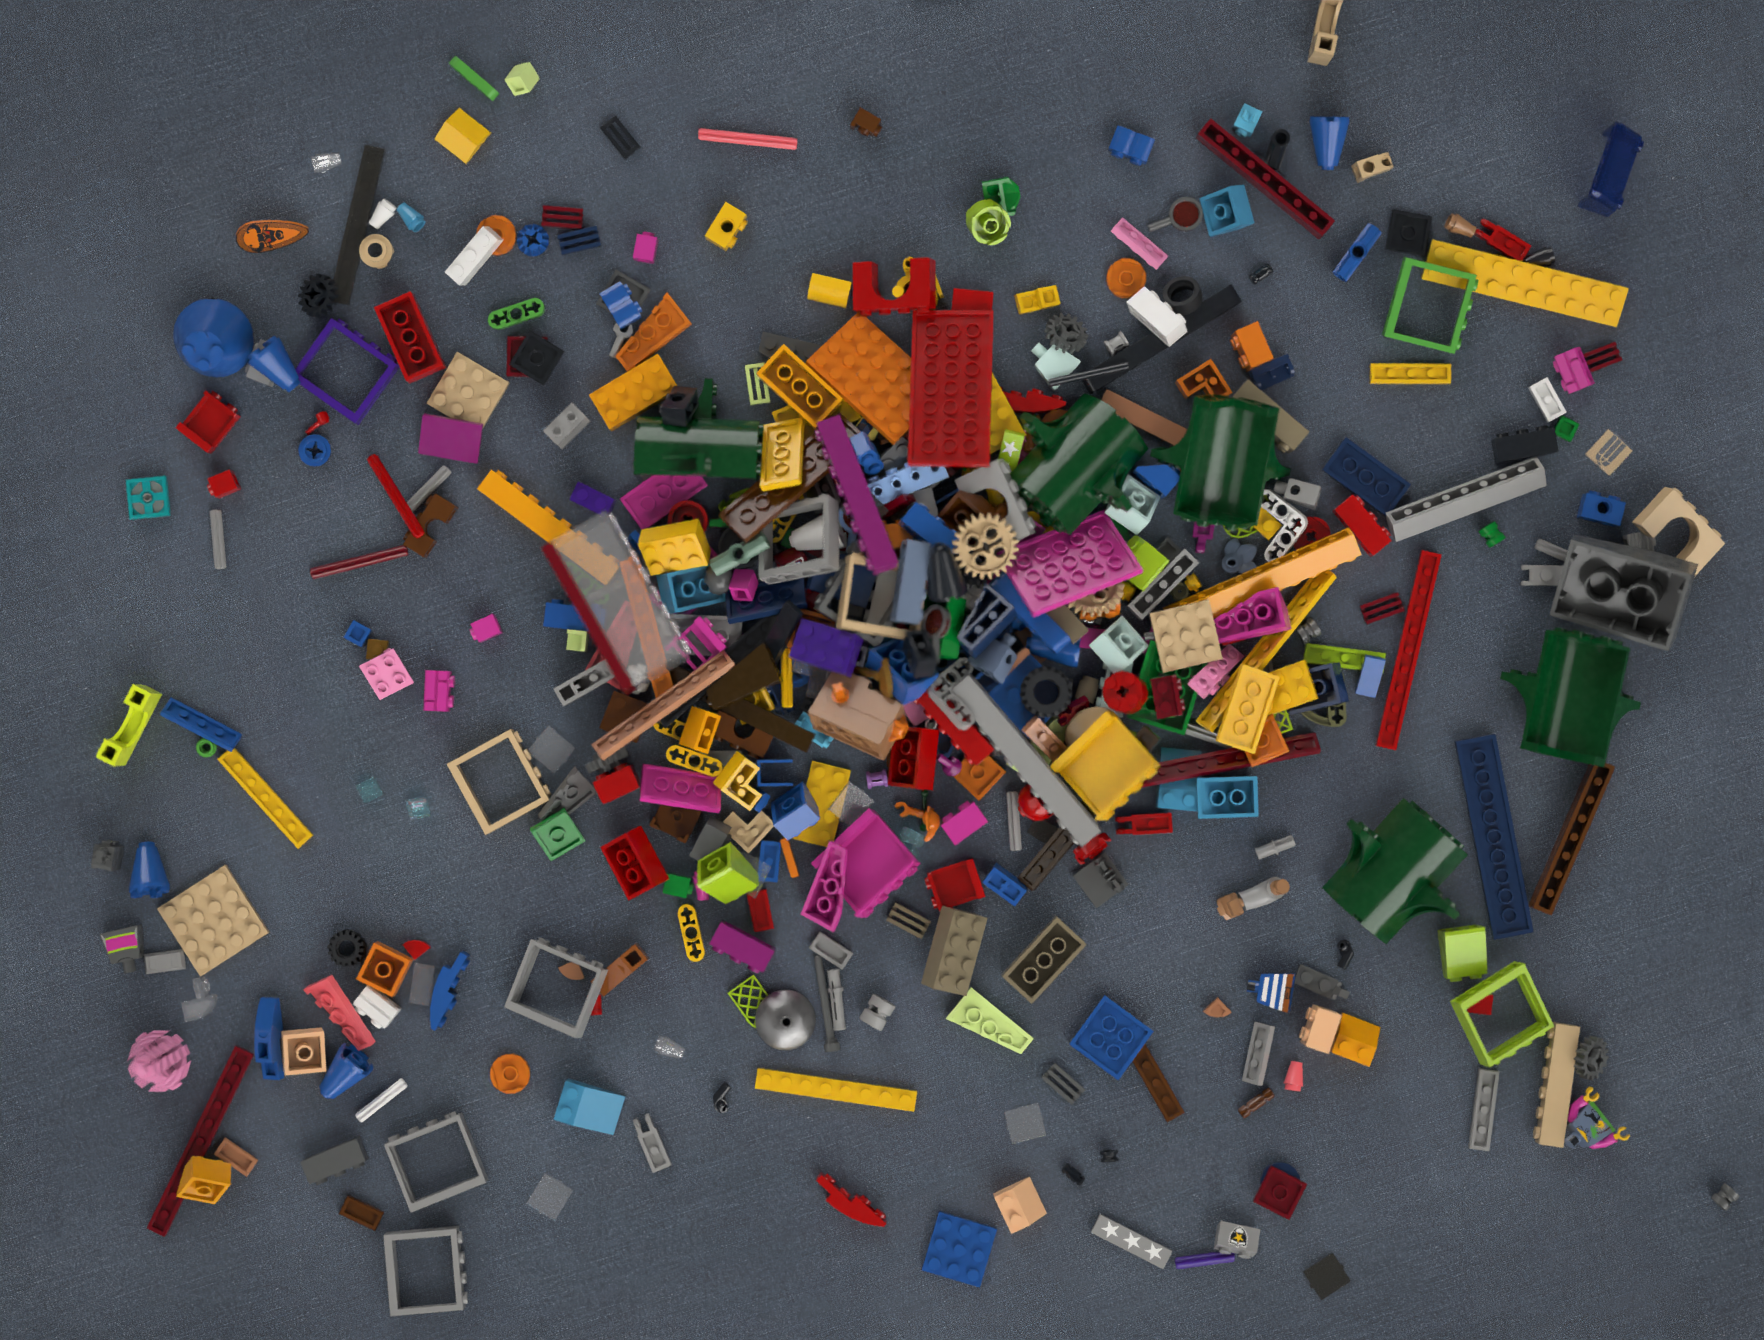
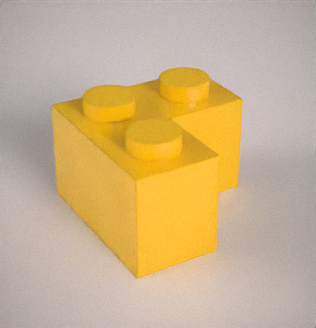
[713,751,762,811]

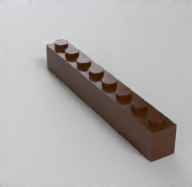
[1528,763,1615,916]

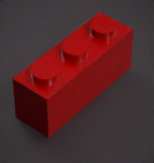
[1332,494,1392,557]

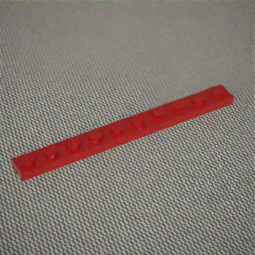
[1375,550,1442,750]

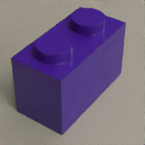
[569,482,616,519]

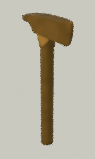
[853,658,893,698]

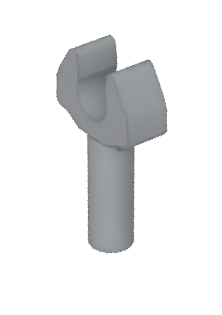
[609,323,633,359]

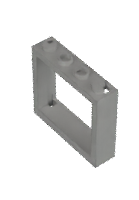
[759,494,839,585]
[504,937,608,1038]
[384,1111,489,1212]
[383,1226,468,1316]

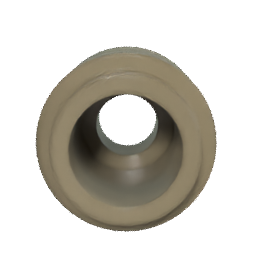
[1074,675,1099,704]

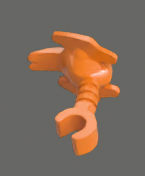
[894,802,940,842]

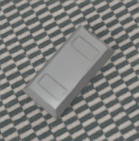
[809,932,853,970]
[143,949,186,974]

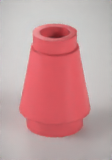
[1283,1061,1303,1092]

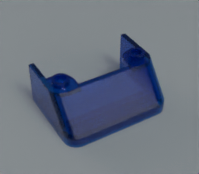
[1577,121,1644,217]

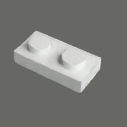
[1528,378,1566,423]

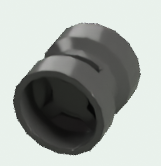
[1295,617,1322,645]
[1711,1183,1740,1211]

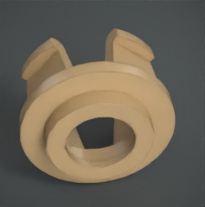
[359,234,394,269]

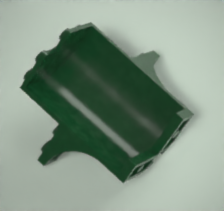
[633,378,764,481]
[1010,393,1149,535]
[1150,395,1291,531]
[1500,627,1641,767]
[1322,798,1468,944]

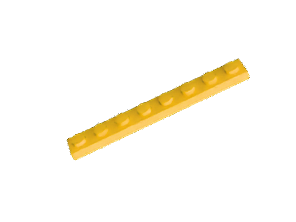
[755,1068,917,1112]

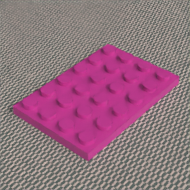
[996,510,1143,617]

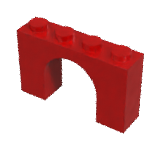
[853,257,936,316]

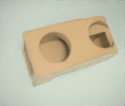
[1351,152,1394,183]

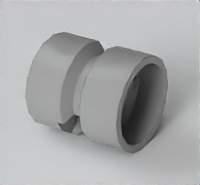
[859,993,896,1031]

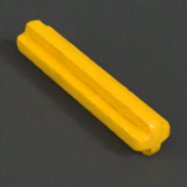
[781,648,793,708]

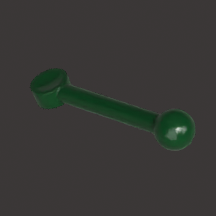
[920,790,929,831]

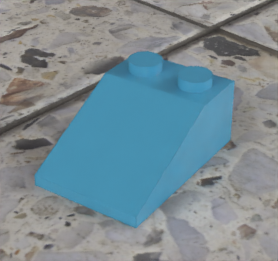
[656,563,726,615]
[1155,747,1201,812]
[1196,776,1259,819]
[554,1078,626,1135]

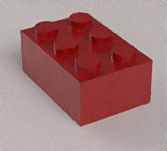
[888,727,939,790]
[600,825,669,901]

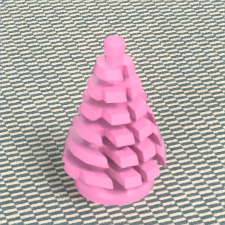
[127,1030,191,1092]

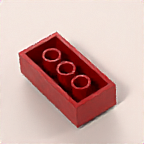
[374,291,446,384]

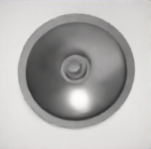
[755,990,816,1050]

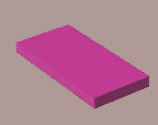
[620,475,708,530]
[640,764,721,813]

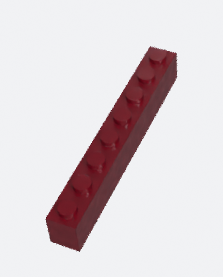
[1196,118,1335,240]

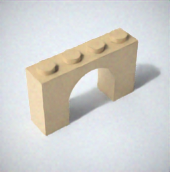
[1307,0,1344,66]
[1632,487,1725,576]

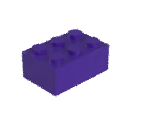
[789,618,864,678]

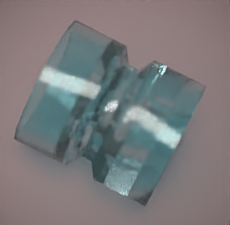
[899,826,926,859]

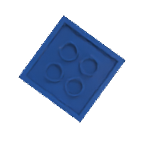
[988,654,1058,739]
[1069,995,1154,1080]
[922,1211,997,1288]

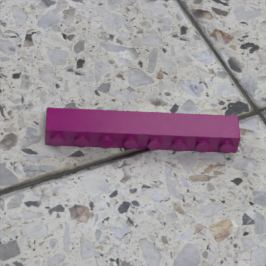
[814,415,898,575]

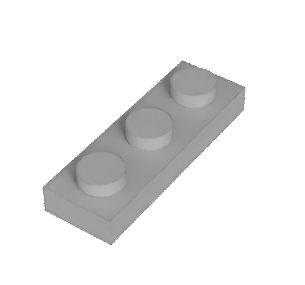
[1242,1022,1275,1086]

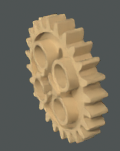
[952,512,1019,579]
[1068,582,1124,617]

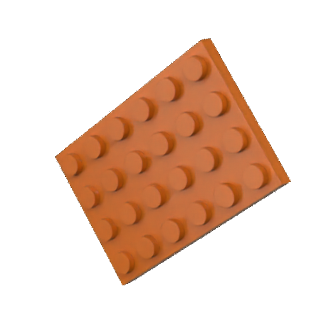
[805,312,911,445]

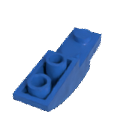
[430,951,470,1031]
[254,997,284,1080]

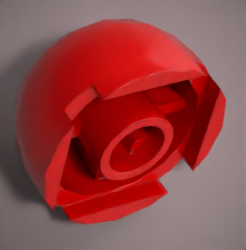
[1018,783,1054,821]

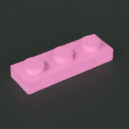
[1111,218,1168,270]

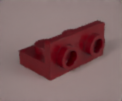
[1150,675,1185,719]

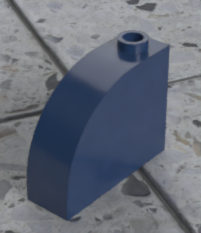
[806,553,877,608]

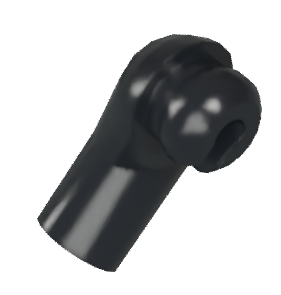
[1337,940,1354,970]
[713,1082,731,1113]

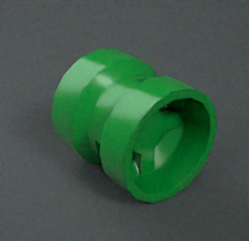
[1478,521,1506,548]

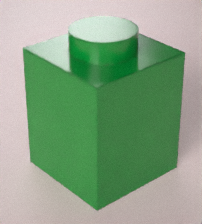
[663,872,694,898]

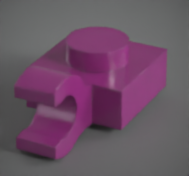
[1192,521,1215,554]

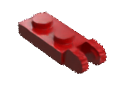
[1474,219,1531,261]
[1115,812,1173,835]

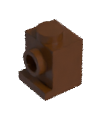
[850,107,883,137]

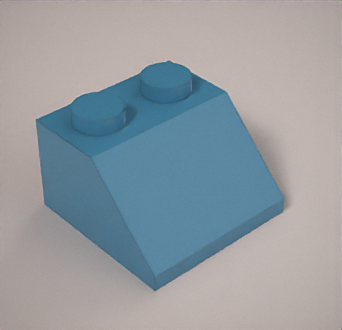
[1199,185,1255,237]

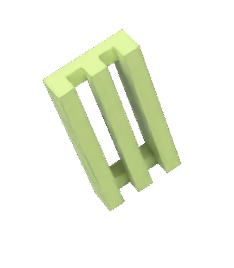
[745,362,771,406]

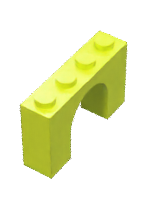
[96,684,162,766]

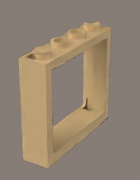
[836,552,928,640]
[447,729,552,835]

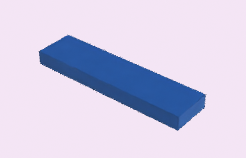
[160,698,242,752]

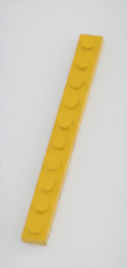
[1195,570,1337,733]

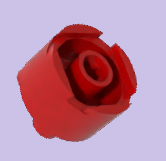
[668,500,709,534]
[1103,671,1148,714]

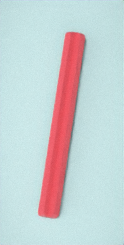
[698,128,797,150]

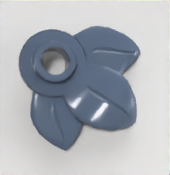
[1222,538,1257,574]

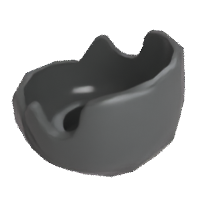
[704,566,734,595]

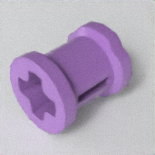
[866,769,888,789]

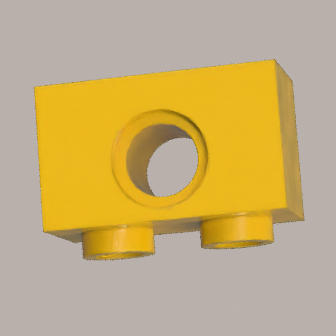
[705,202,748,251]

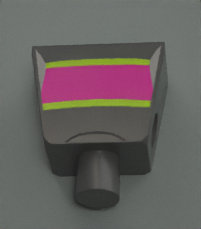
[100,924,144,974]

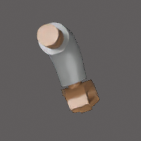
[1217,877,1290,921]

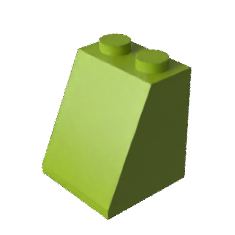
[697,842,759,904]
[1437,924,1487,982]

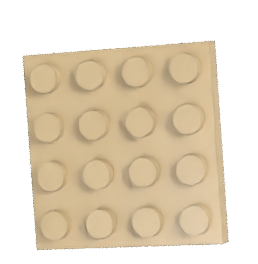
[157,865,270,977]

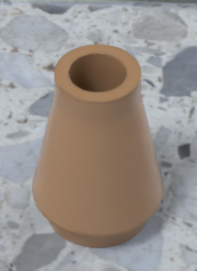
[1444,213,1476,238]

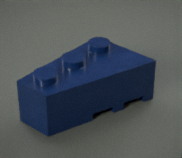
[957,582,1017,659]

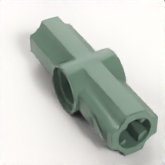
[709,532,771,576]

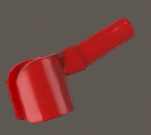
[305,411,329,435]

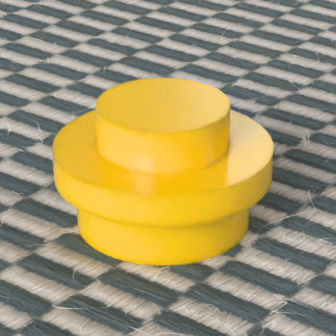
[1184,573,1202,592]

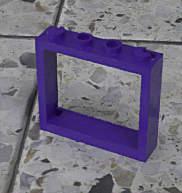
[295,318,400,425]

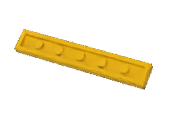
[217,748,314,849]

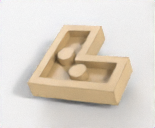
[723,810,774,854]

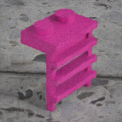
[664,616,728,672]

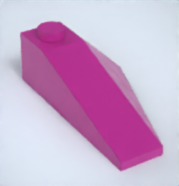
[1214,587,1291,644]
[801,841,848,932]

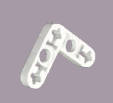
[1261,489,1308,562]

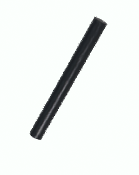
[1048,362,1129,387]

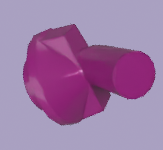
[936,753,962,777]

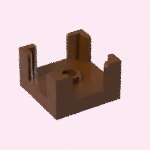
[649,805,702,844]

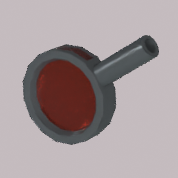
[1147,197,1203,232]
[921,605,951,662]

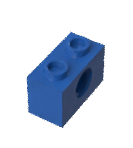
[1576,491,1626,527]

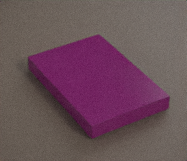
[418,413,483,464]

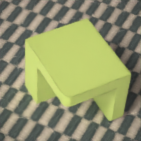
[504,62,539,96]
[566,629,589,652]

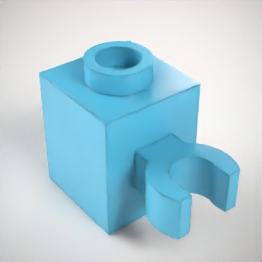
[1232,103,1262,137]

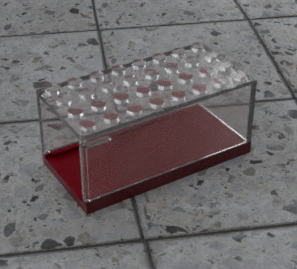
[541,511,691,695]

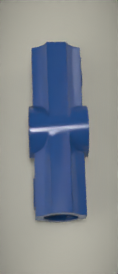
[1332,223,1382,282]

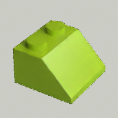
[1126,534,1170,592]

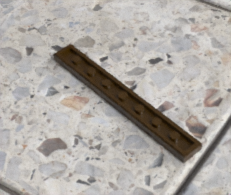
[670,664,816,753]

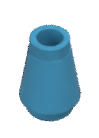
[397,202,426,232]

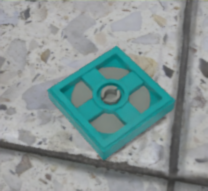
[126,475,171,520]

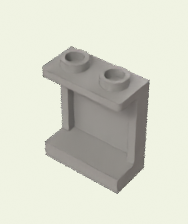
[543,403,591,450]

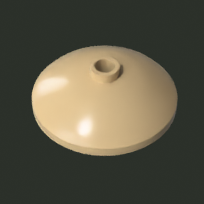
[1065,707,1122,748]

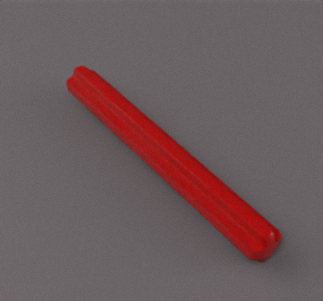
[367,454,424,538]

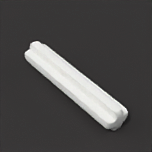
[355,1078,408,1122]

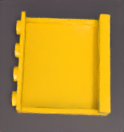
[1050,711,1160,821]

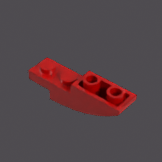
[1001,387,1066,414]
[816,1172,887,1227]

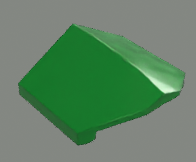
[982,177,1021,216]

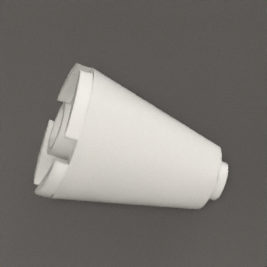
[789,514,847,551]

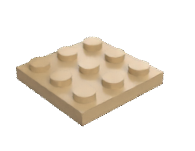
[427,352,510,428]
[1149,599,1223,673]

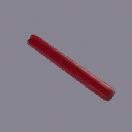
[310,545,408,579]

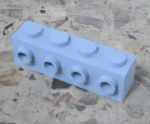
[866,462,949,507]

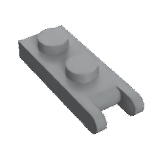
[1521,565,1563,586]

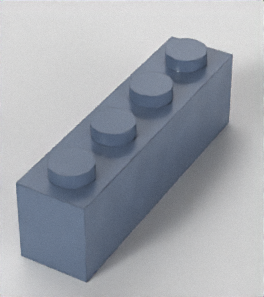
[890,539,931,625]

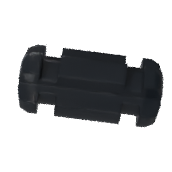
[1249,263,1273,285]
[1062,1163,1085,1186]

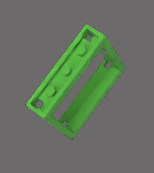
[1382,256,1478,354]

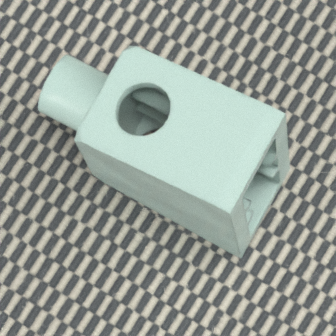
[1031,343,1081,392]

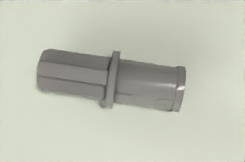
[1255,835,1296,860]

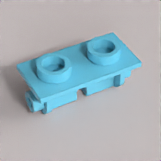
[795,711,834,749]

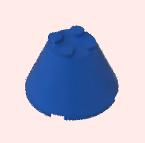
[173,298,254,377]

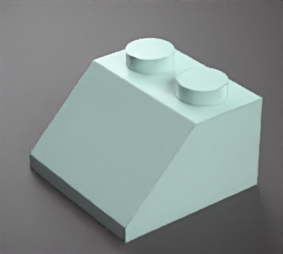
[1104,474,1160,535]
[1089,616,1149,673]

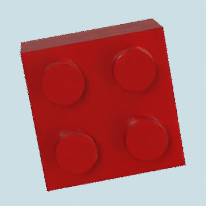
[592,763,641,804]

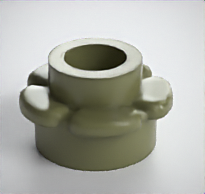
[1170,582,1189,601]

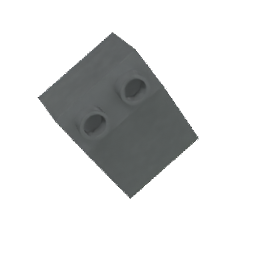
[1550,534,1698,651]

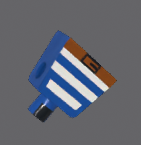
[1247,973,1296,1013]

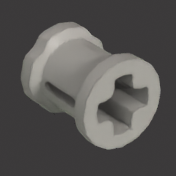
[1103,331,1130,357]

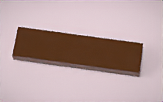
[1132,1044,1185,1123]

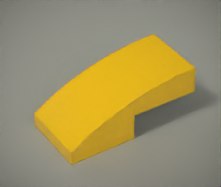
[1014,285,1061,315]

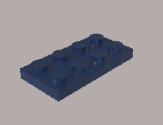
[1322,437,1411,517]
[725,577,808,625]

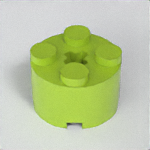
[966,199,1011,245]

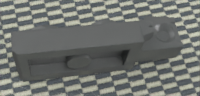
[1295,964,1350,1000]

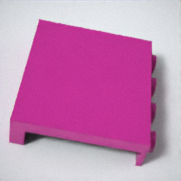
[811,808,921,918]

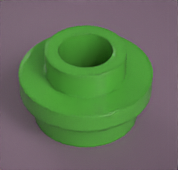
[196,738,217,757]

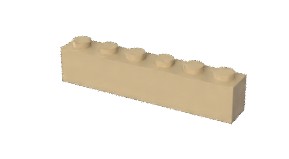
[1533,1022,1580,1148]

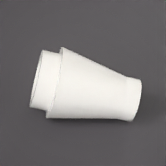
[369,199,397,229]

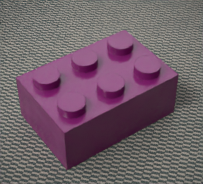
[709,920,776,973]

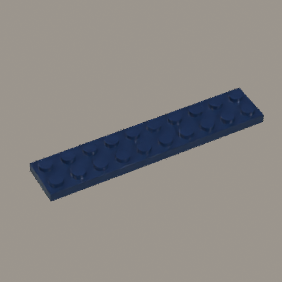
[1454,734,1534,940]

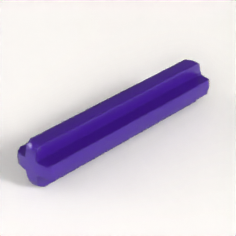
[1175,1252,1235,1269]

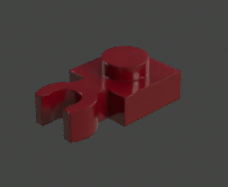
[1057,695,1090,726]

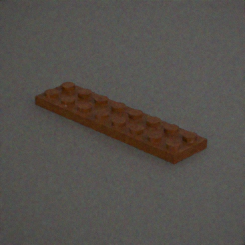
[718,412,861,543]

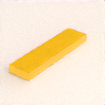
[1370,363,1451,384]

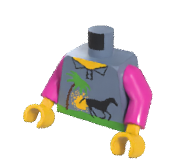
[1565,1087,1630,1149]

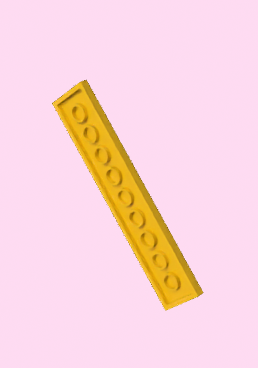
[1421,239,1629,327]

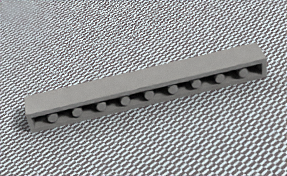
[952,673,1103,847]

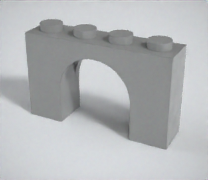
[955,459,1036,552]

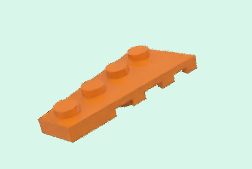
[615,292,692,372]

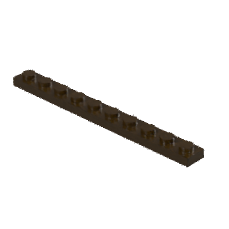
[1018,726,1161,891]

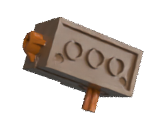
[808,672,908,761]

